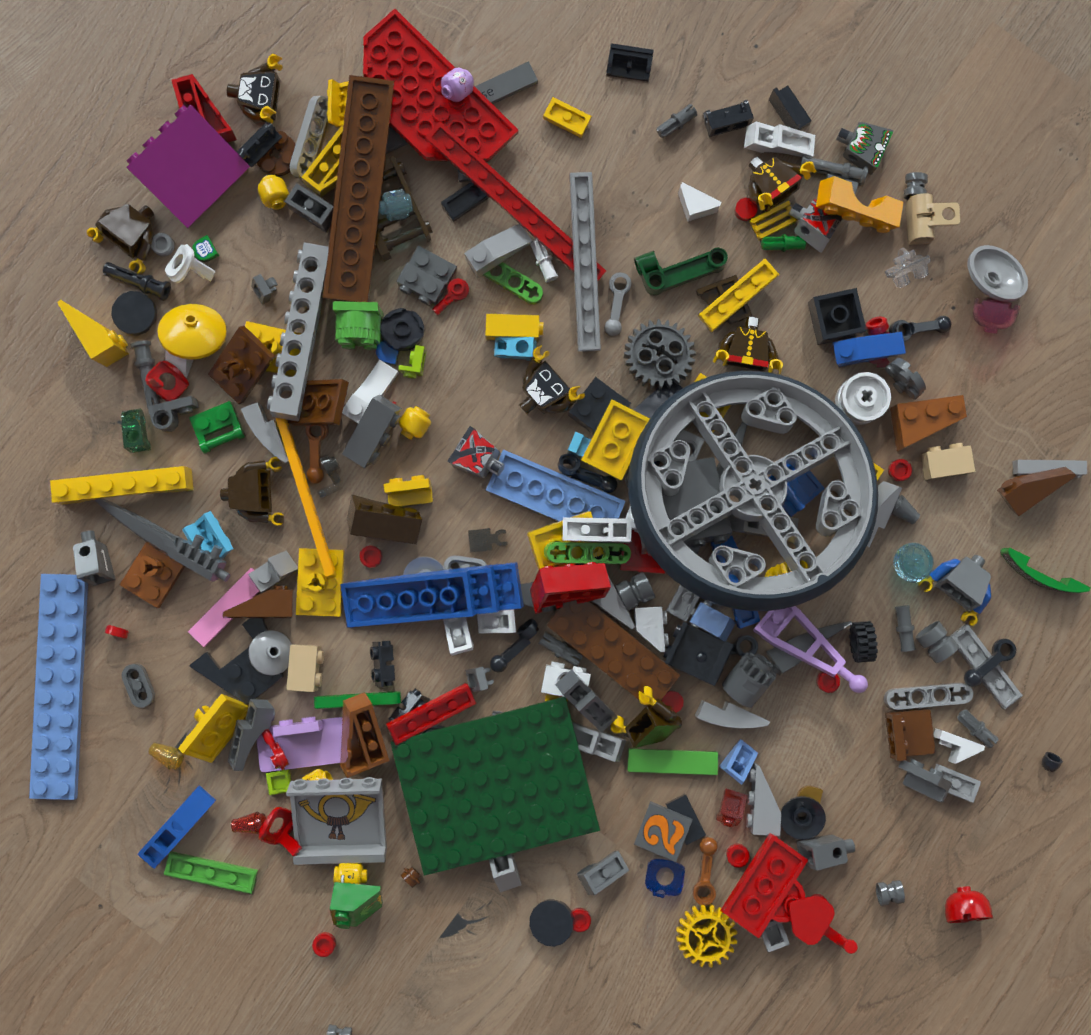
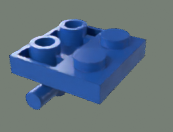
[768,464,825,517]

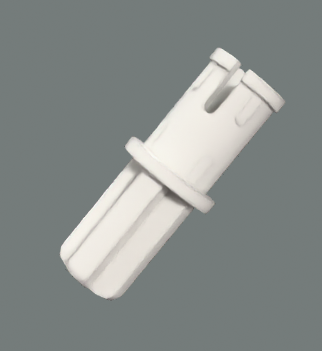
[531,239,558,283]

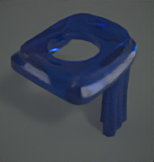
[645,859,685,898]

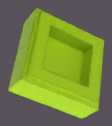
[266,769,291,796]

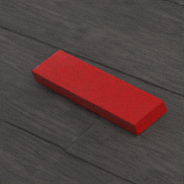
[386,683,476,745]

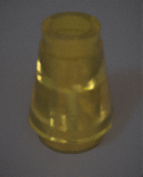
[148,742,184,770]

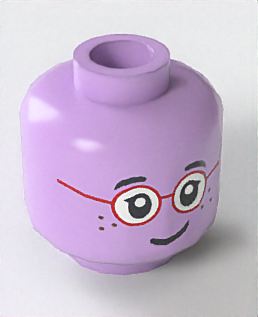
[441,68,474,102]

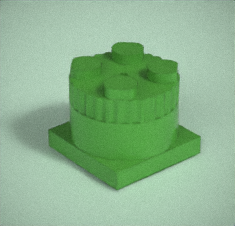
[333,301,384,350]

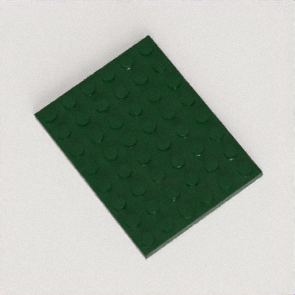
[390,696,600,876]

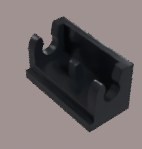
[606,43,654,82]
[703,100,754,137]

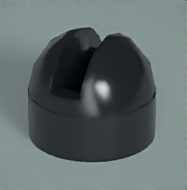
[1041,752,1063,772]

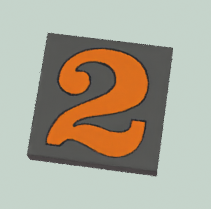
[634,801,693,862]

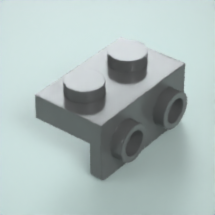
[898,759,952,803]

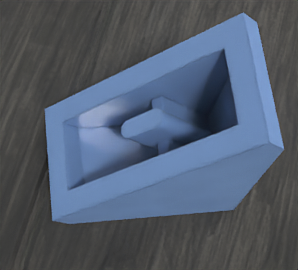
[690,602,736,641]
[719,739,758,785]

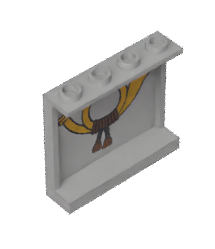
[286,777,387,865]

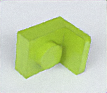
[398,345,427,379]

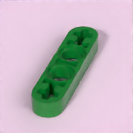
[314,691,401,709]

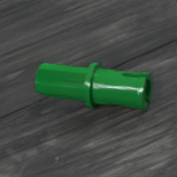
[761,234,806,252]

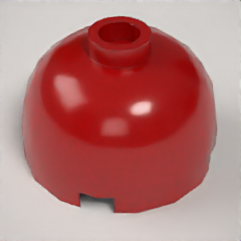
[945,886,993,923]

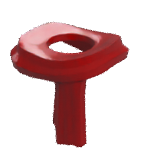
[145,360,189,402]
[258,807,302,856]

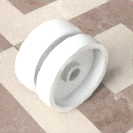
[835,372,891,425]

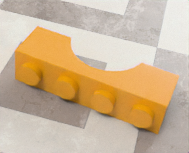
[816,176,903,233]

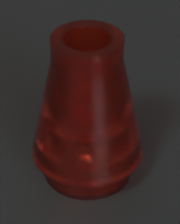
[231,811,266,834]

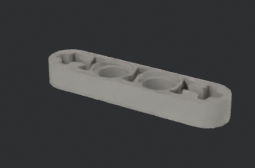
[290,96,328,178]
[884,683,973,710]

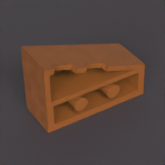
[890,395,967,451]
[340,692,390,778]

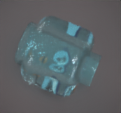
[380,190,413,221]

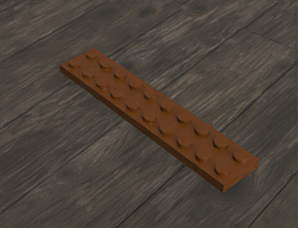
[323,75,395,302]

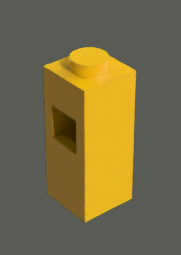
[485,314,544,342]

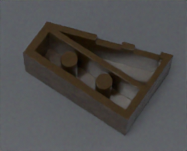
[347,495,422,545]

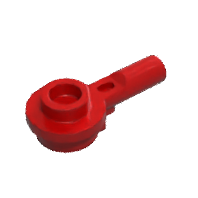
[432,278,469,315]
[261,729,289,771]

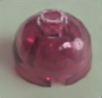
[973,298,1021,334]

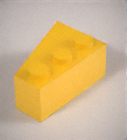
[302,126,343,197]

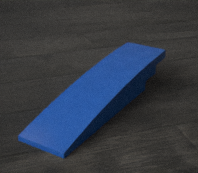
[340,562,524,628]

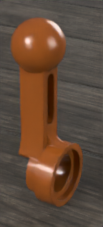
[306,425,329,483]
[693,837,718,905]

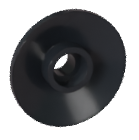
[781,796,826,840]

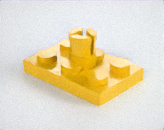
[245,321,301,377]
[581,400,650,480]
[527,511,604,570]
[296,548,345,617]
[178,694,249,763]

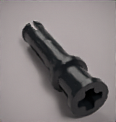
[103,262,171,301]

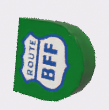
[192,235,220,262]

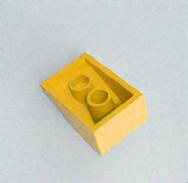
[57,300,129,367]

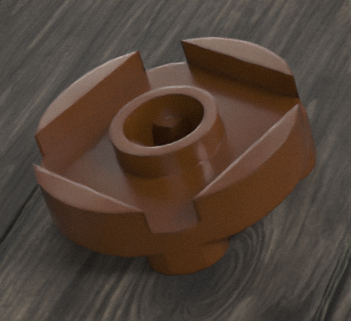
[257,131,296,177]

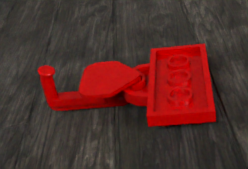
[720,833,858,954]

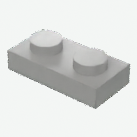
[935,764,981,803]

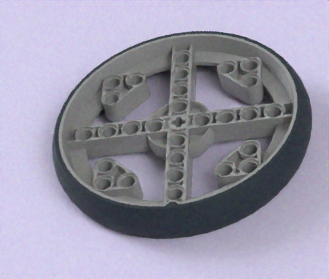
[628,371,879,611]

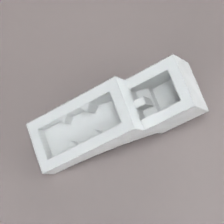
[744,122,815,157]
[342,360,399,424]

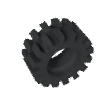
[849,621,878,663]

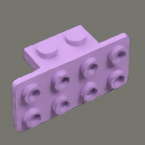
[257,716,342,772]

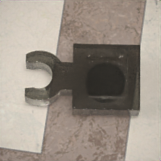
[468,528,508,553]

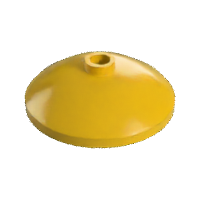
[158,304,227,360]

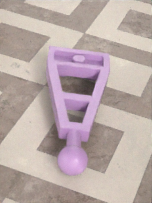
[753,606,868,693]

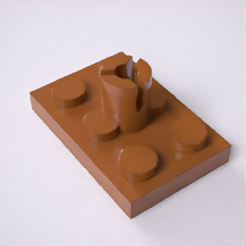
[120,542,185,608]

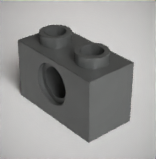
[284,183,334,232]

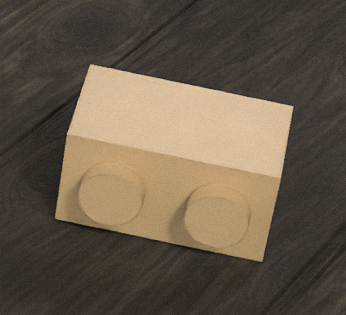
[921,443,976,480]
[287,644,324,692]

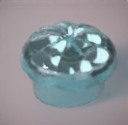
[893,543,934,583]

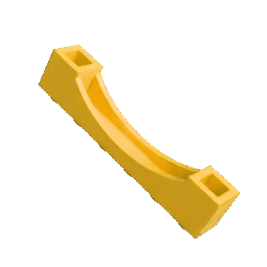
[50,466,194,505]

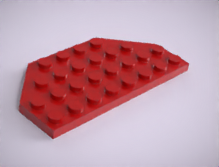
[363,9,519,162]

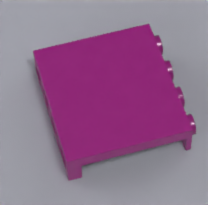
[126,105,250,228]

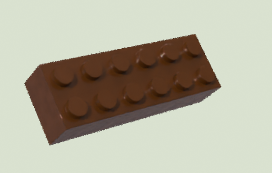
[546,600,680,706]

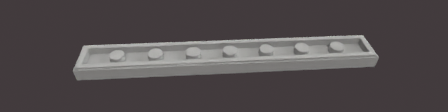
[569,172,601,352]

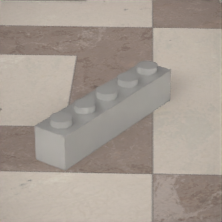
[1013,460,1087,478]

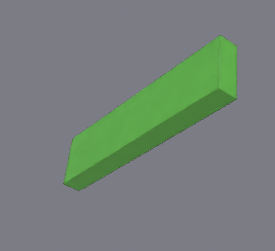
[627,748,718,775]
[164,851,258,894]

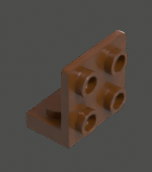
[885,709,935,761]

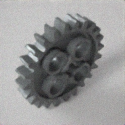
[624,319,696,390]

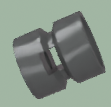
[615,572,655,611]
[916,621,959,663]

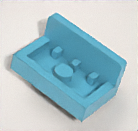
[183,511,234,560]

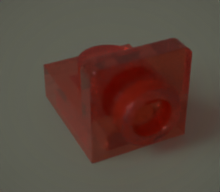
[716,788,747,827]

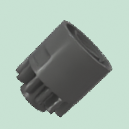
[722,652,777,708]

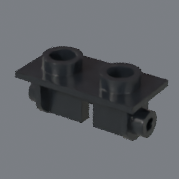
[236,122,282,168]
[370,641,395,687]
[388,688,430,722]

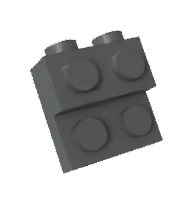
[396,246,457,306]

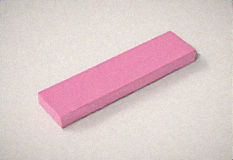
[188,568,260,647]

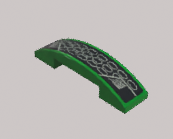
[1000,547,1091,593]

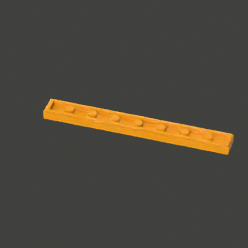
[275,417,337,579]

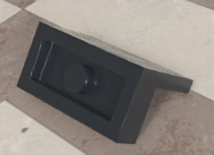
[769,85,812,130]

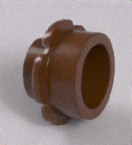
[401,867,421,888]

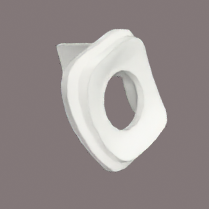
[165,244,215,283]

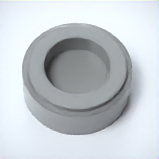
[151,233,175,256]

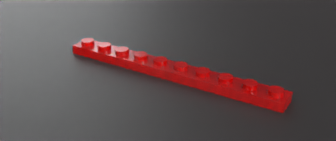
[425,121,606,282]

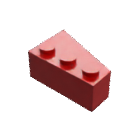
[171,74,237,143]
[530,562,611,614]

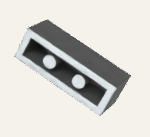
[342,395,402,468]

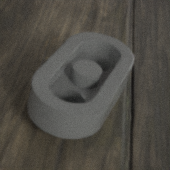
[122,664,155,708]

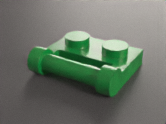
[189,401,246,454]

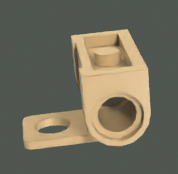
[906,193,960,245]

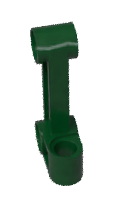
[634,247,728,296]

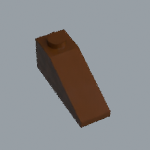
[997,467,1076,516]
[223,586,293,618]

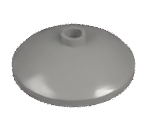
[967,245,1028,302]

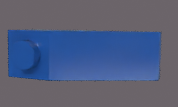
[833,332,906,367]

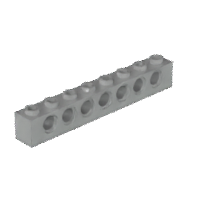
[267,242,329,421]

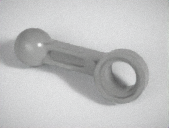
[604,272,631,336]

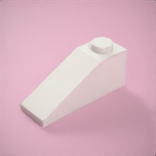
[562,517,632,543]

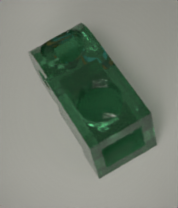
[121,408,151,453]

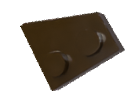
[696,275,752,325]

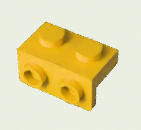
[327,79,349,128]
[384,475,433,507]

